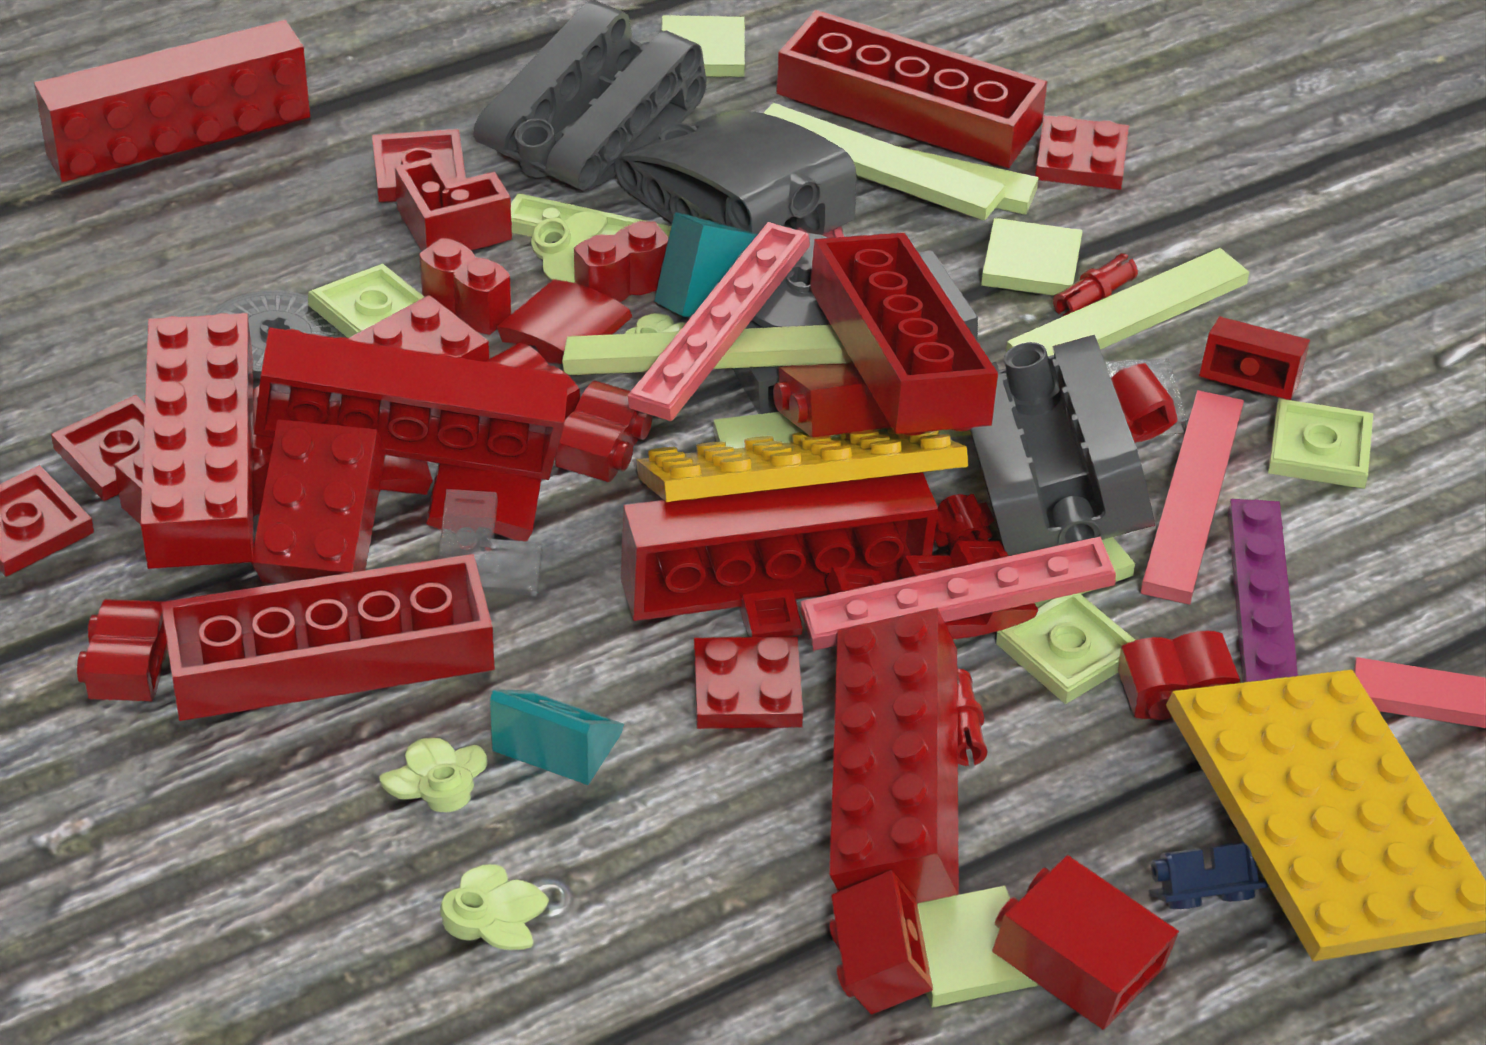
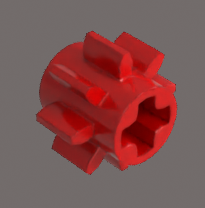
[934,494,995,553]

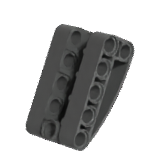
[473,0,707,191]
[614,110,856,235]
[970,334,1155,556]

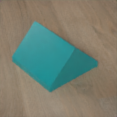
[654,212,758,317]
[490,689,624,785]

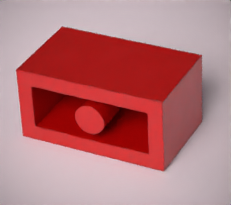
[1199,316,1310,400]
[829,870,933,1015]

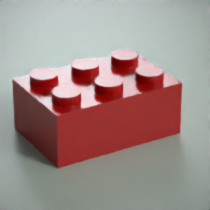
[251,419,386,584]

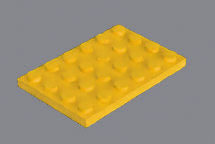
[636,427,968,502]
[1166,670,1486,962]

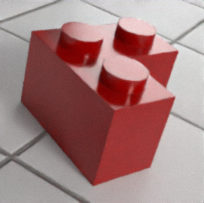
[394,156,512,251]

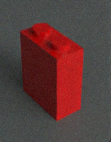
[773,359,891,438]
[992,855,1179,1031]

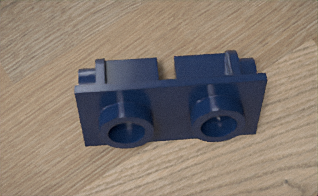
[1149,841,1270,909]

